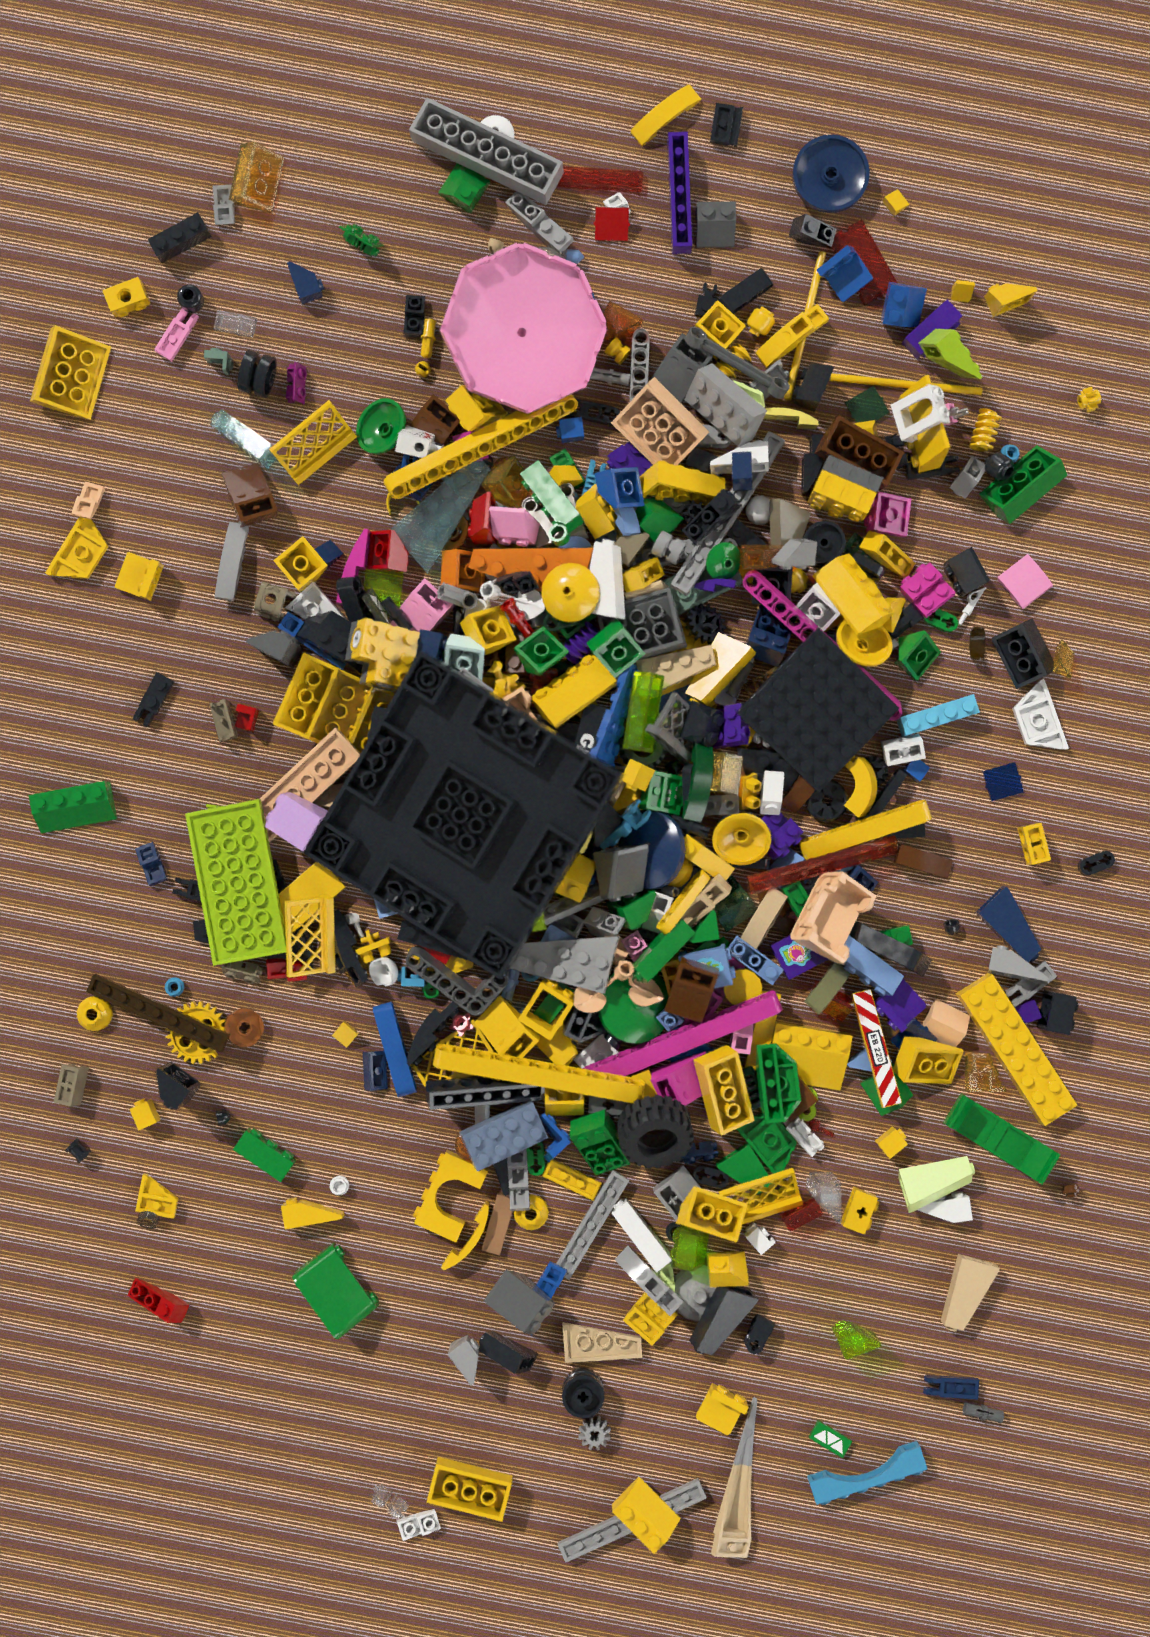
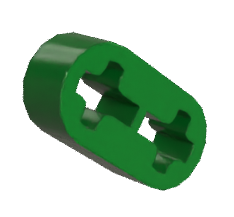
[922,609,958,633]
[526,1141,545,1176]

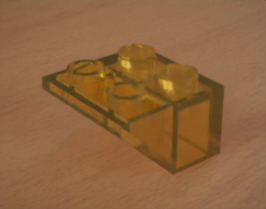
[710,752,743,795]

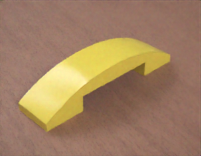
[763,408,819,429]

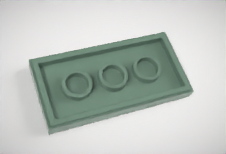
[663,567,743,615]

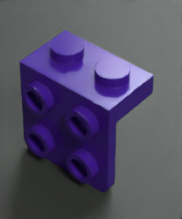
[874,979,926,1032]

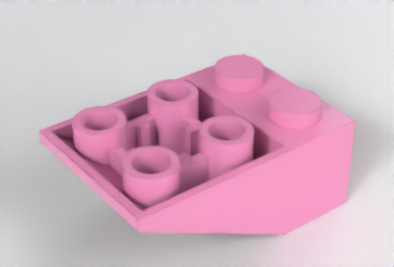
[388,578,454,632]

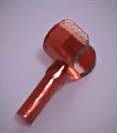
[809,1119,834,1137]

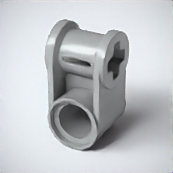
[697,424,731,448]

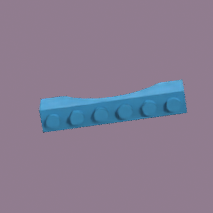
[807,1441,927,1505]

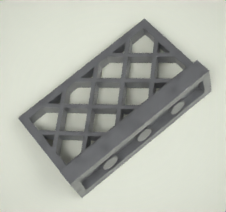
[645,692,694,765]

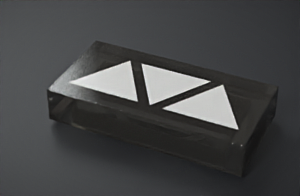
[362,588,392,624]

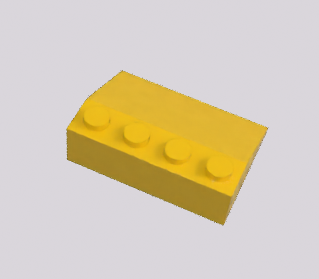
[30,325,111,420]
[898,375,950,473]
[771,1021,853,1090]

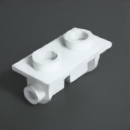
[786,1117,825,1157]

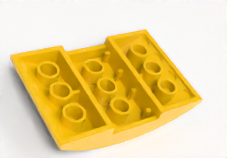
[272,653,395,753]

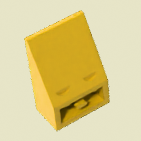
[475,995,542,1058]

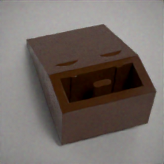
[410,394,462,460]
[221,463,278,528]
[483,635,530,679]
[664,957,719,1023]

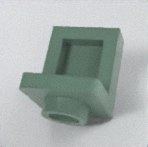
[204,348,234,375]

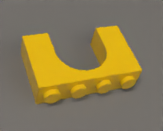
[413,1150,489,1242]

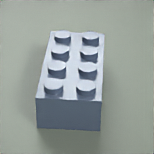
[459,1101,548,1172]

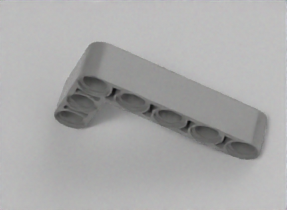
[629,328,650,403]

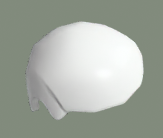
[745,495,770,525]
[369,957,398,987]

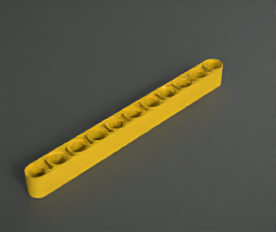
[384,394,578,499]
[433,1044,645,1103]

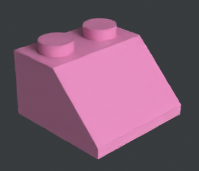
[489,506,540,547]

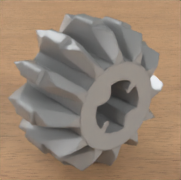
[578,1416,611,1451]

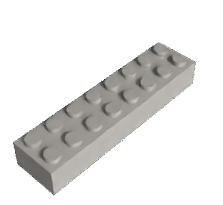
[409,98,564,205]

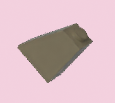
[769,498,811,553]

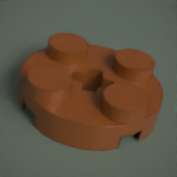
[224,1008,264,1047]

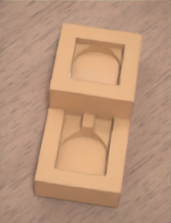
[71,482,105,520]

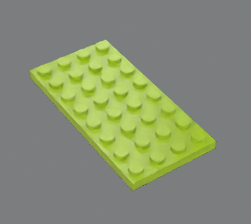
[185,799,286,966]

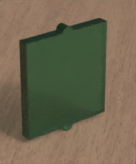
[845,386,890,423]

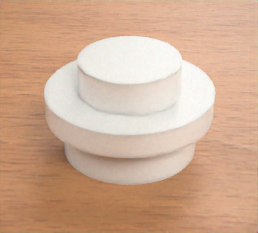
[330,1176,349,1195]

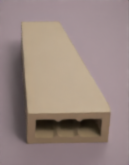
[941,1254,1000,1332]

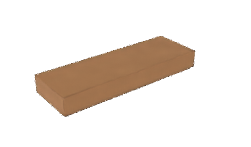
[482,1193,512,1255]

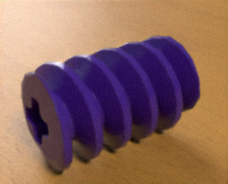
[564,621,599,664]

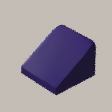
[1014,999,1042,1023]

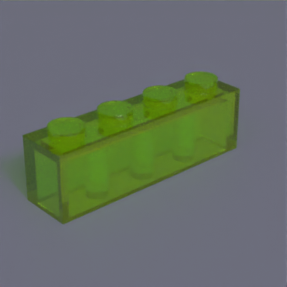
[623,671,664,753]

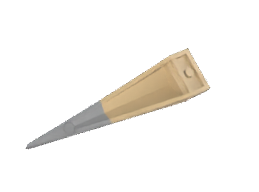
[711,1397,757,1558]

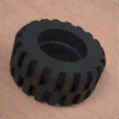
[617,1095,694,1168]

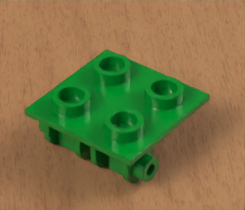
[339,224,384,257]

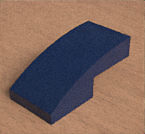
[135,842,168,886]

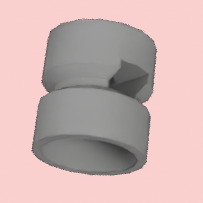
[651,531,687,565]

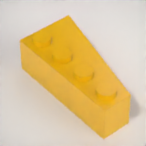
[640,461,725,506]

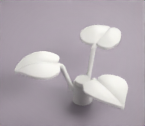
[464,544,545,620]

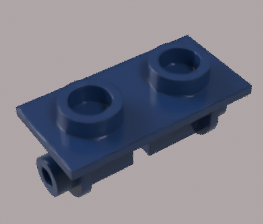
[680,1141,718,1164]

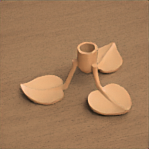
[574,934,664,1013]

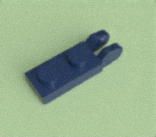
[923,1375,979,1399]

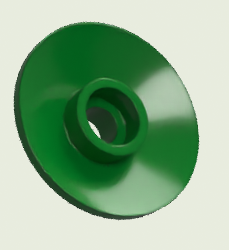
[706,542,741,579]

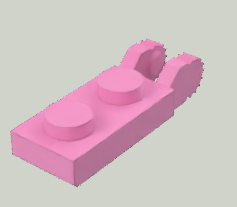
[154,308,198,362]

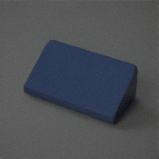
[363,1050,388,1091]

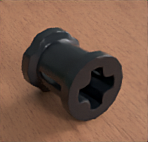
[65,1138,91,1164]

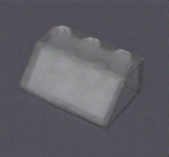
[806,1172,841,1222]

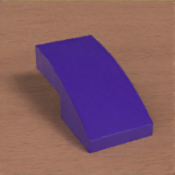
[695,579,737,593]

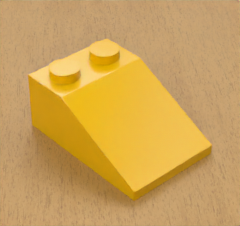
[445,385,507,431]
[893,1037,964,1084]

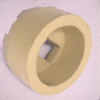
[488,238,504,253]

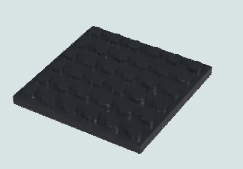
[736,627,900,793]

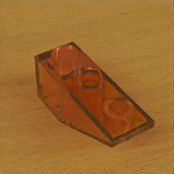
[740,545,784,569]

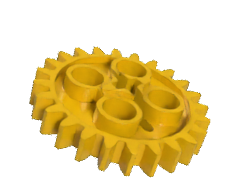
[165,1001,226,1064]

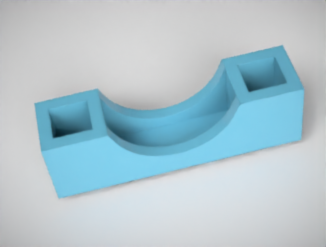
[897,694,980,737]

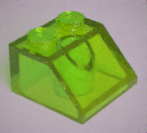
[670,1225,709,1272]
[832,1321,882,1360]

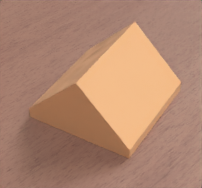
[918,999,970,1047]

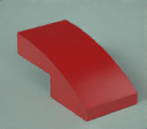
[266,959,307,982]

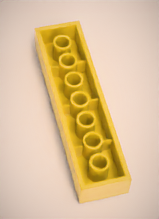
[956,973,1077,1126]

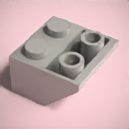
[653,1165,702,1221]

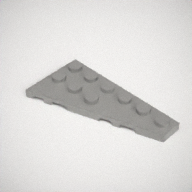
[510,936,619,994]

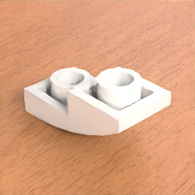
[396,1509,441,1541]

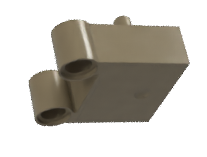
[522,483,589,548]

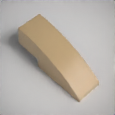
[681,874,732,926]
[741,887,788,949]

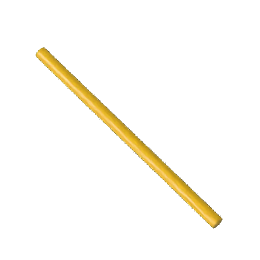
[784,251,826,401]
[830,373,983,395]

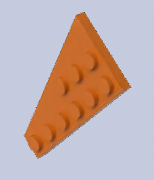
[468,548,593,594]

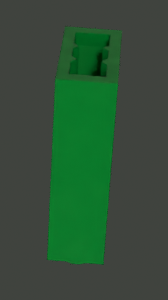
[632,919,695,983]

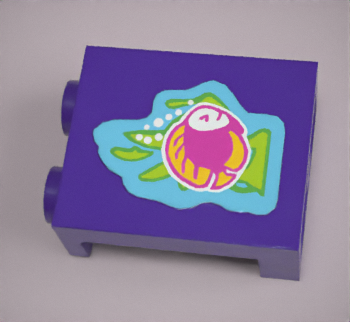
[769,935,828,980]

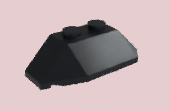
[296,611,363,675]
[563,987,604,1043]

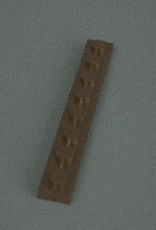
[86,974,230,1053]

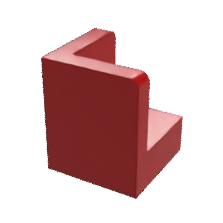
[235,703,259,732]

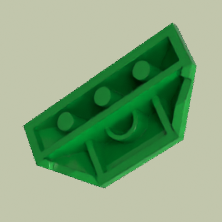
[756,1043,801,1124]

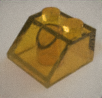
[481,456,530,509]

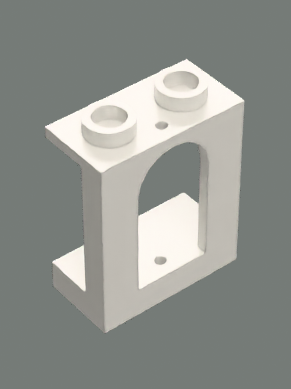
[891,384,950,443]

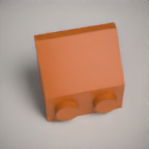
[440,549,485,593]

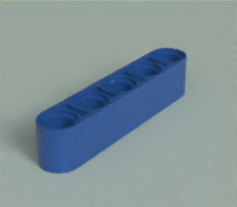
[373,1002,417,1098]

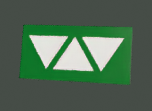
[809,1420,852,1458]

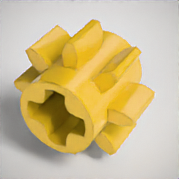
[1077,387,1101,412]

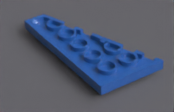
[590,664,638,768]

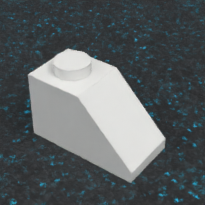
[760,771,784,815]

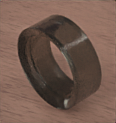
[137,1211,160,1229]

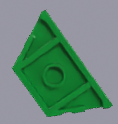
[737,1114,797,1174]

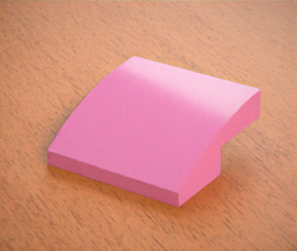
[997,554,1053,609]

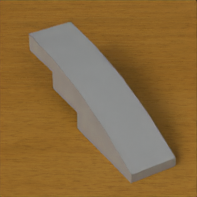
[214,522,249,602]
[507,1149,530,1211]

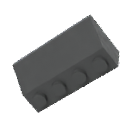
[246,630,304,669]

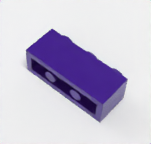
[902,299,963,359]

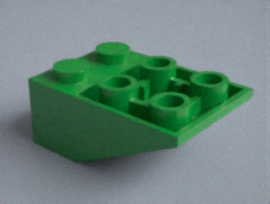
[570,1109,630,1175]

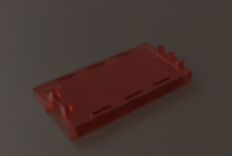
[832,219,897,306]

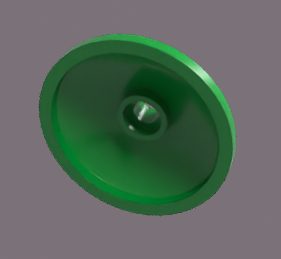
[356,398,406,455]

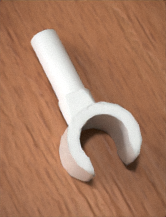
[345,913,364,938]

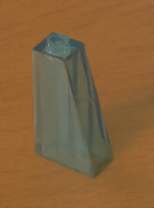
[210,409,279,470]

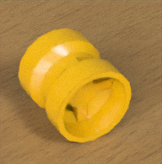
[605,337,631,365]

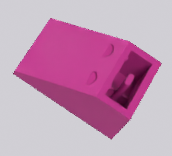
[651,1051,706,1106]

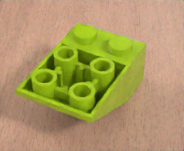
[918,329,982,379]

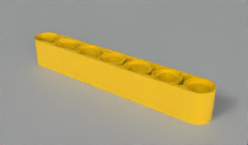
[799,800,932,860]

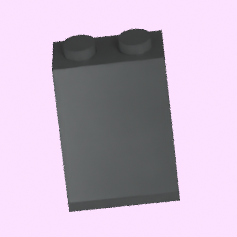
[593,844,648,902]
[484,1269,555,1335]

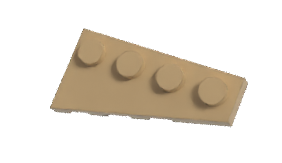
[636,645,716,699]
[563,1322,642,1363]

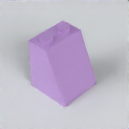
[265,792,328,851]

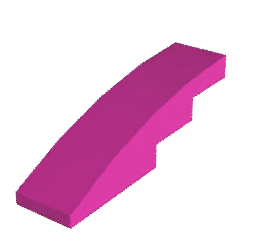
[336,529,370,606]

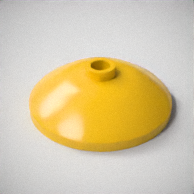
[542,563,600,622]
[836,620,892,667]
[712,813,771,865]

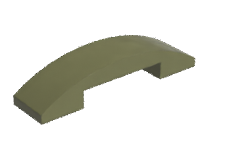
[804,961,850,1015]

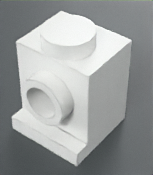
[744,1222,776,1255]

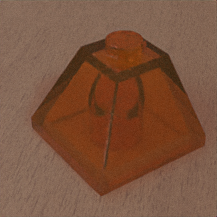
[603,301,643,340]

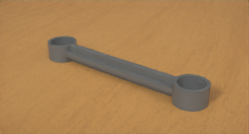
[684,327,790,399]

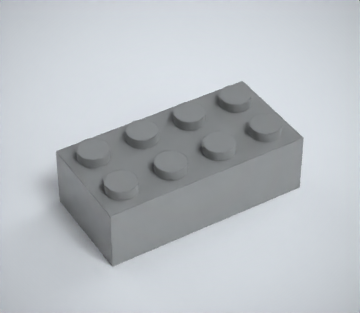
[684,363,767,447]

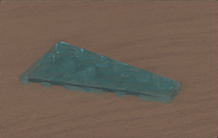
[390,459,490,574]

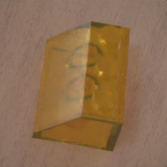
[229,141,285,213]

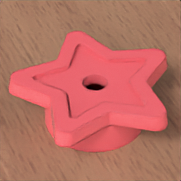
[449,1013,474,1037]

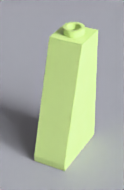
[898,1156,975,1213]

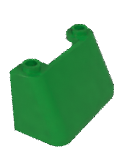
[292,1242,379,1340]

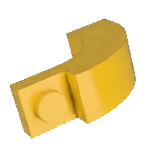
[844,755,877,818]

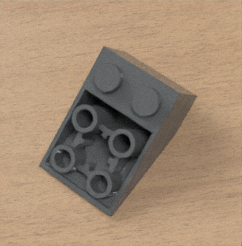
[651,333,713,403]

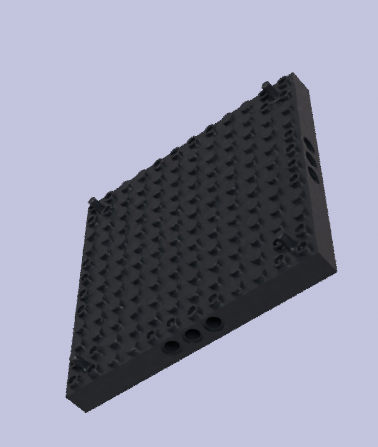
[304,651,626,979]

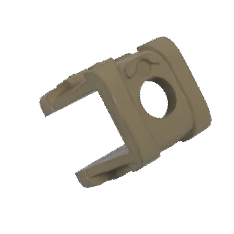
[254,582,297,622]

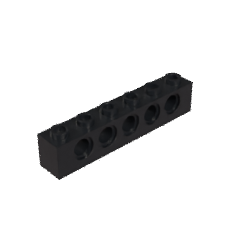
[425,1077,545,1110]

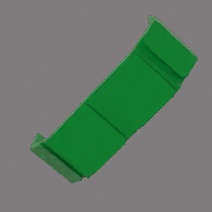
[943,1093,1060,1185]

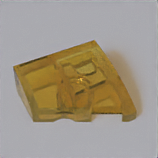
[965,1053,1006,1092]

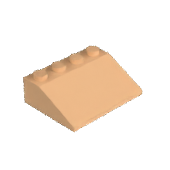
[611,377,709,465]

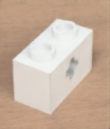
[881,734,926,766]

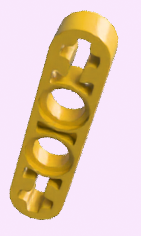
[657,870,710,935]

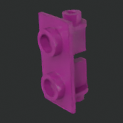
[286,362,307,404]

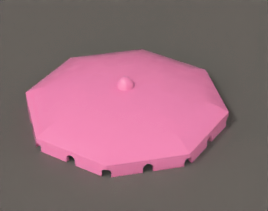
[440,243,607,414]

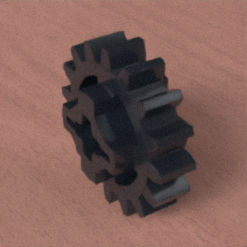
[684,603,726,645]

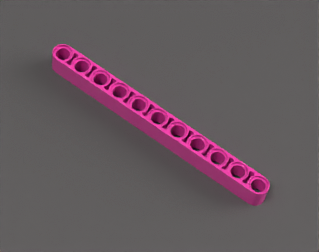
[743,570,902,721]
[582,991,783,1076]

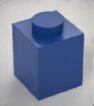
[556,417,584,443]

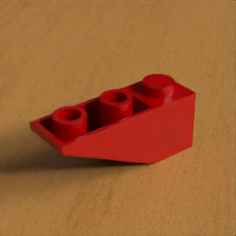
[127,1278,190,1323]

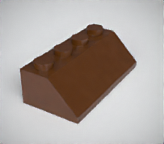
[814,415,904,490]

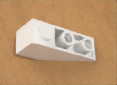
[918,1191,973,1223]

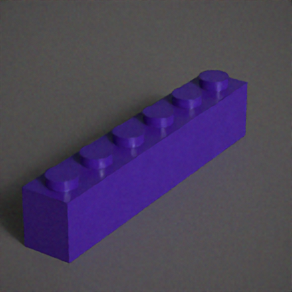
[667,132,692,254]

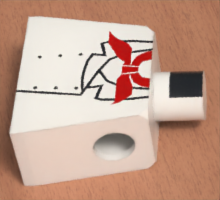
[395,426,443,458]

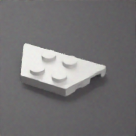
[1012,679,1069,750]

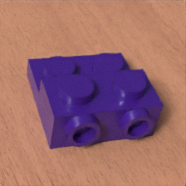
[606,441,653,477]
[713,703,750,749]
[761,812,803,860]

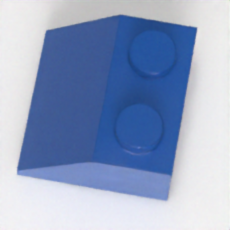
[881,282,927,327]
[595,467,644,508]

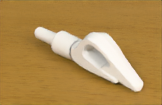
[958,587,986,625]

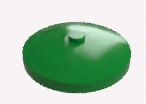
[598,972,669,1043]

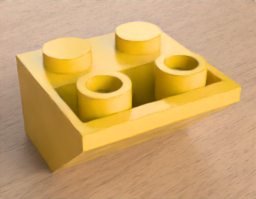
[575,484,617,539]

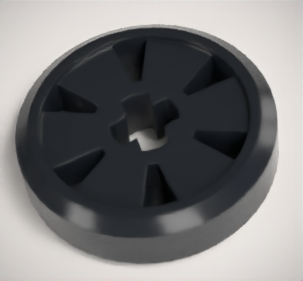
[805,780,848,822]

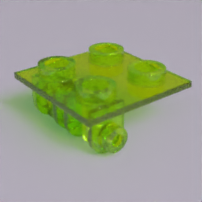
[364,569,404,608]

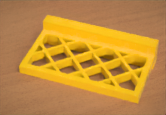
[269,400,357,485]
[285,894,335,978]
[413,1019,496,1088]
[719,1168,803,1225]

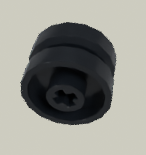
[237,350,277,398]
[802,521,846,567]
[562,1368,605,1419]

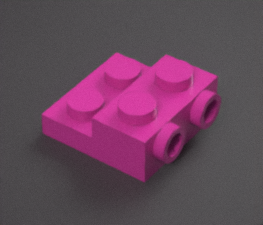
[864,491,911,537]
[900,563,955,618]

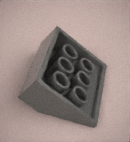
[597,587,687,661]

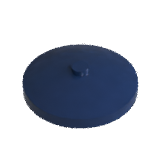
[792,135,870,213]
[618,811,685,889]

